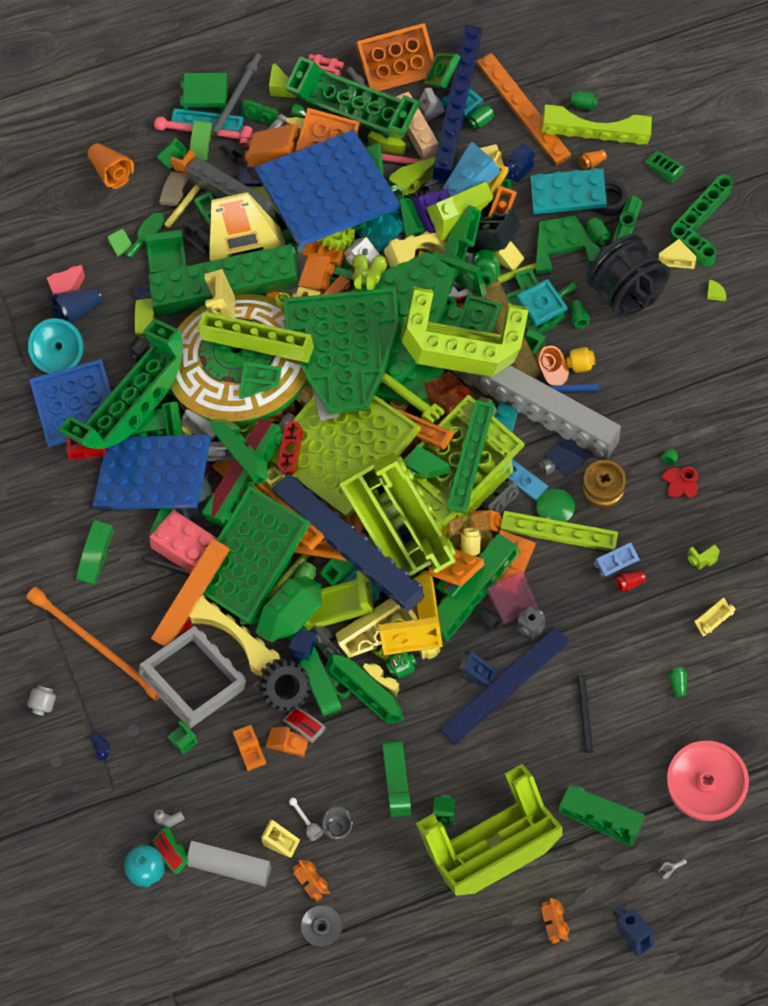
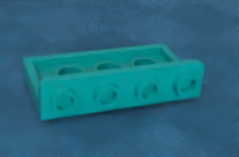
[531,168,607,214]
[356,209,405,255]

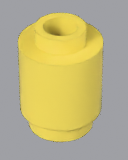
[461,528,481,556]

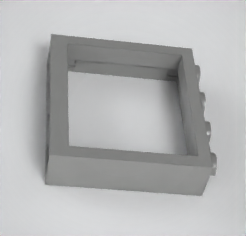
[139,626,246,729]

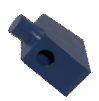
[613,906,654,957]

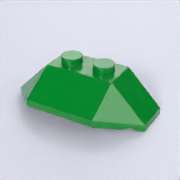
[256,576,322,643]

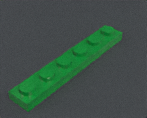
[447,400,495,514]

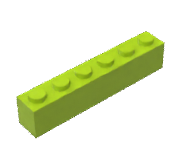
[197,312,314,363]

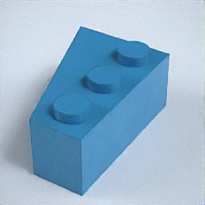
[443,141,501,197]

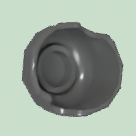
[322,806,353,840]

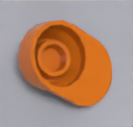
[534,346,569,386]

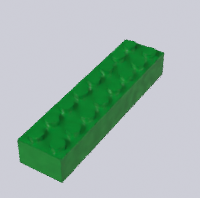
[149,244,300,317]

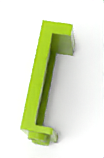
[304,571,374,631]

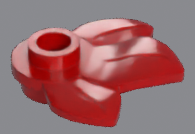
[662,467,698,499]

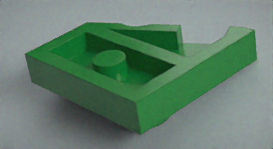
[238,362,282,399]

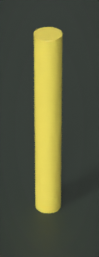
[163,185,201,229]

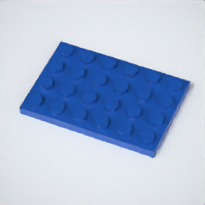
[92,435,211,509]

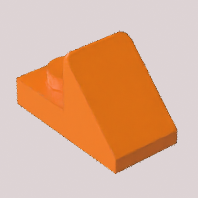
[266,727,309,757]

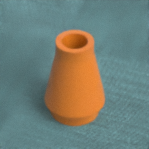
[579,149,607,170]

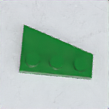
[432,251,487,298]

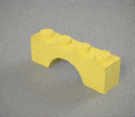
[384,231,448,268]

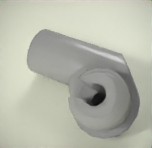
[154,810,185,828]

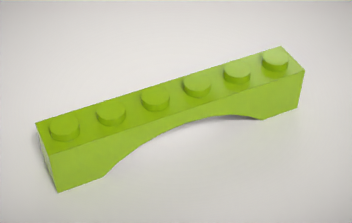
[541,104,652,145]

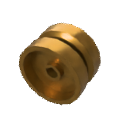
[582,460,626,509]

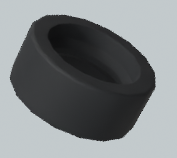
[595,180,627,216]

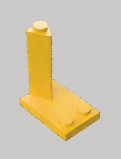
[379,571,443,655]

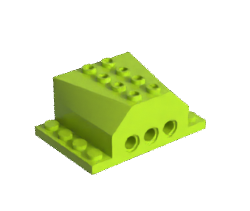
[403,395,525,528]

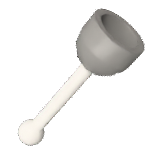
[289,798,324,841]

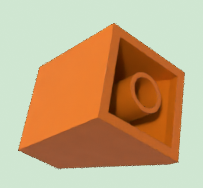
[245,124,297,170]

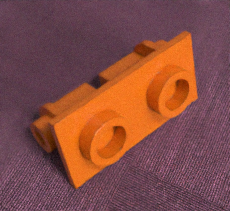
[293,860,331,902]
[541,898,569,944]

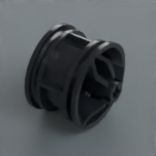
[586,234,671,318]

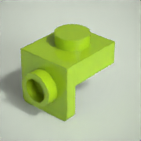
[688,545,720,570]

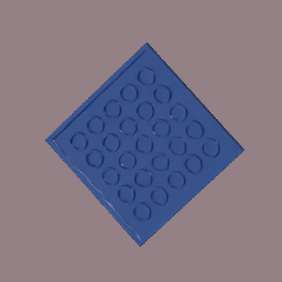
[254,130,401,247]

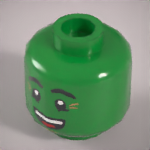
[386,652,417,679]

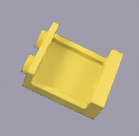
[205,269,235,318]

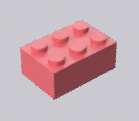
[150,510,218,574]

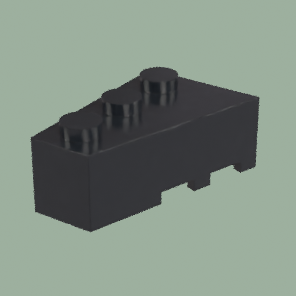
[468,209,521,250]

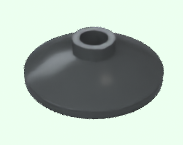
[301,906,342,947]

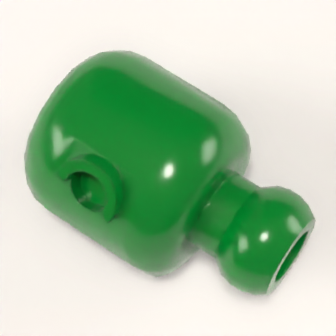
[471,249,501,287]

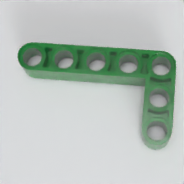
[670,174,733,267]

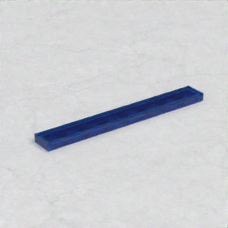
[441,627,569,745]

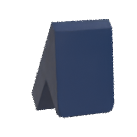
[459,651,497,687]

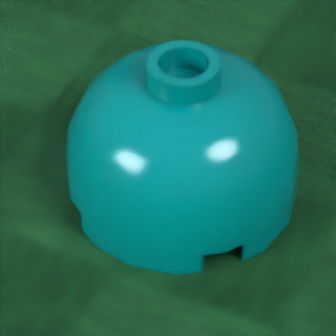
[124,845,165,887]

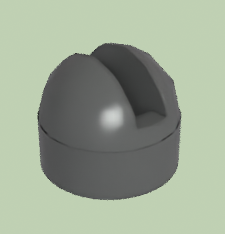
[539,459,555,476]

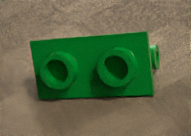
[241,100,280,126]

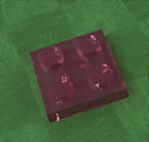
[486,571,538,624]

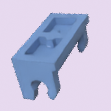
[594,543,640,577]

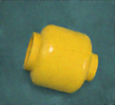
[567,347,595,373]

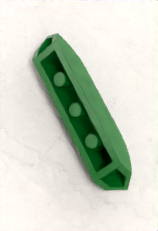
[210,419,268,484]
[327,652,404,724]

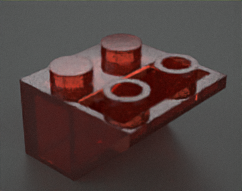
[425,372,476,422]

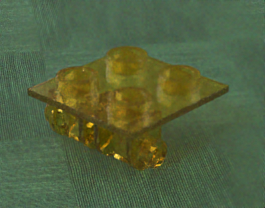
[449,511,492,551]

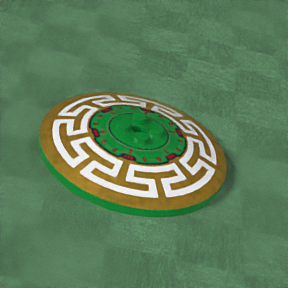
[171,294,308,425]

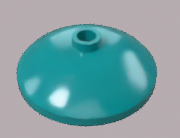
[28,318,84,374]

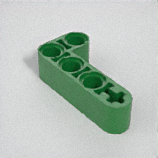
[382,740,411,818]

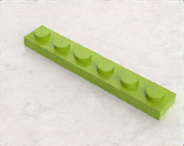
[501,511,618,552]

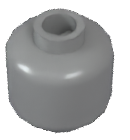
[27,686,56,716]

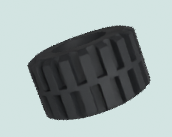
[257,658,311,711]

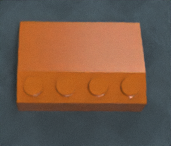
[355,23,435,91]

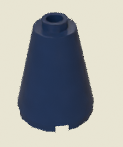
[48,287,102,324]

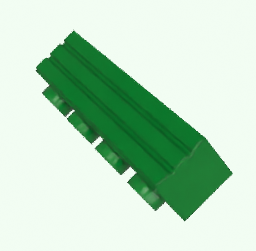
[162,402,183,436]

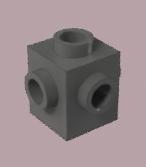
[517,606,546,640]

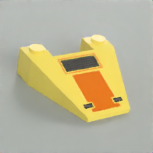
[209,192,285,261]

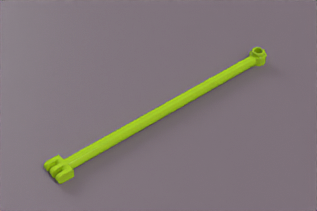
[276,292,445,423]

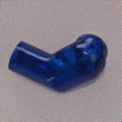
[90,732,110,760]

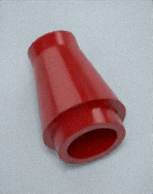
[615,571,646,592]

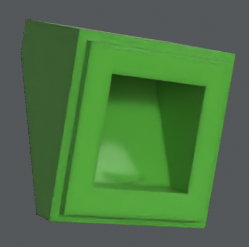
[107,229,132,257]

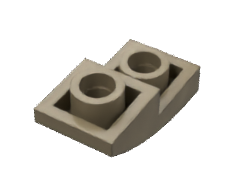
[160,172,189,206]

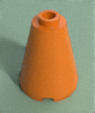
[88,143,134,189]

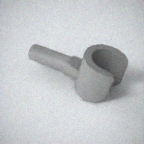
[659,859,687,879]

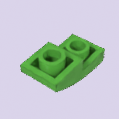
[190,120,212,161]

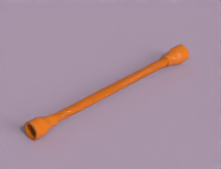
[26,587,160,700]

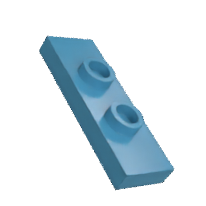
[506,459,548,502]

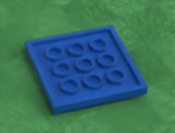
[29,359,111,447]

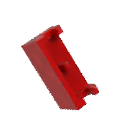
[66,437,106,460]

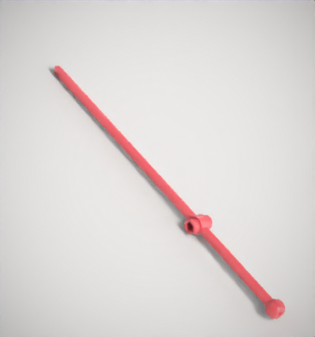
[154,117,422,165]

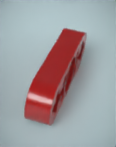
[278,421,303,476]

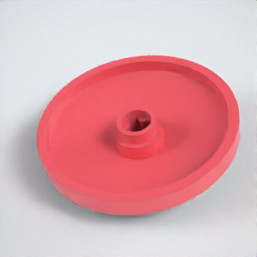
[667,741,749,821]

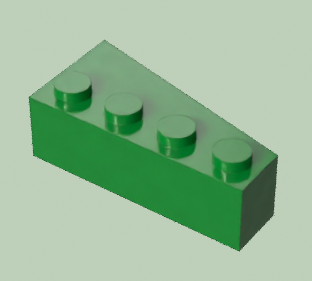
[558,785,645,847]

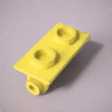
[694,598,735,637]

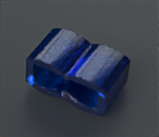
[507,143,535,182]

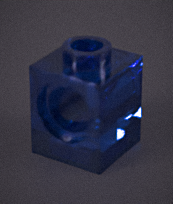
[289,628,317,661]

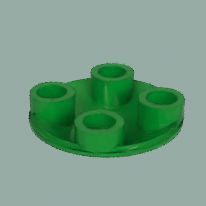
[536,489,575,522]

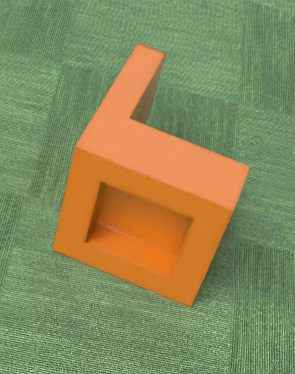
[170,150,196,173]

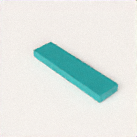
[171,108,244,132]

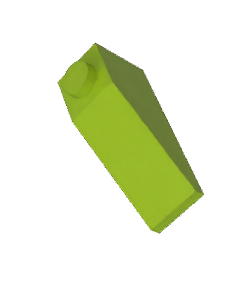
[388,155,442,198]

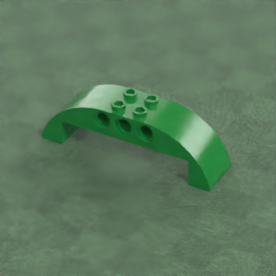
[284,56,420,139]
[58,318,183,449]

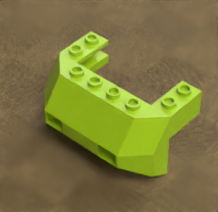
[401,286,529,377]
[340,453,456,576]
[416,764,562,896]

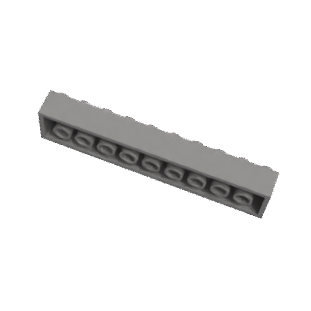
[446,365,621,459]

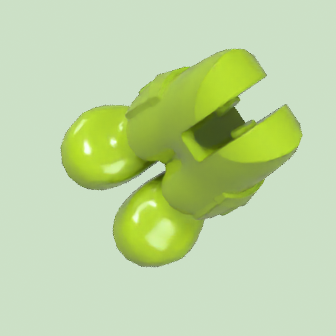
[352,254,387,290]

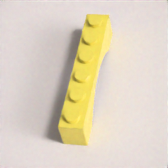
[188,594,280,676]

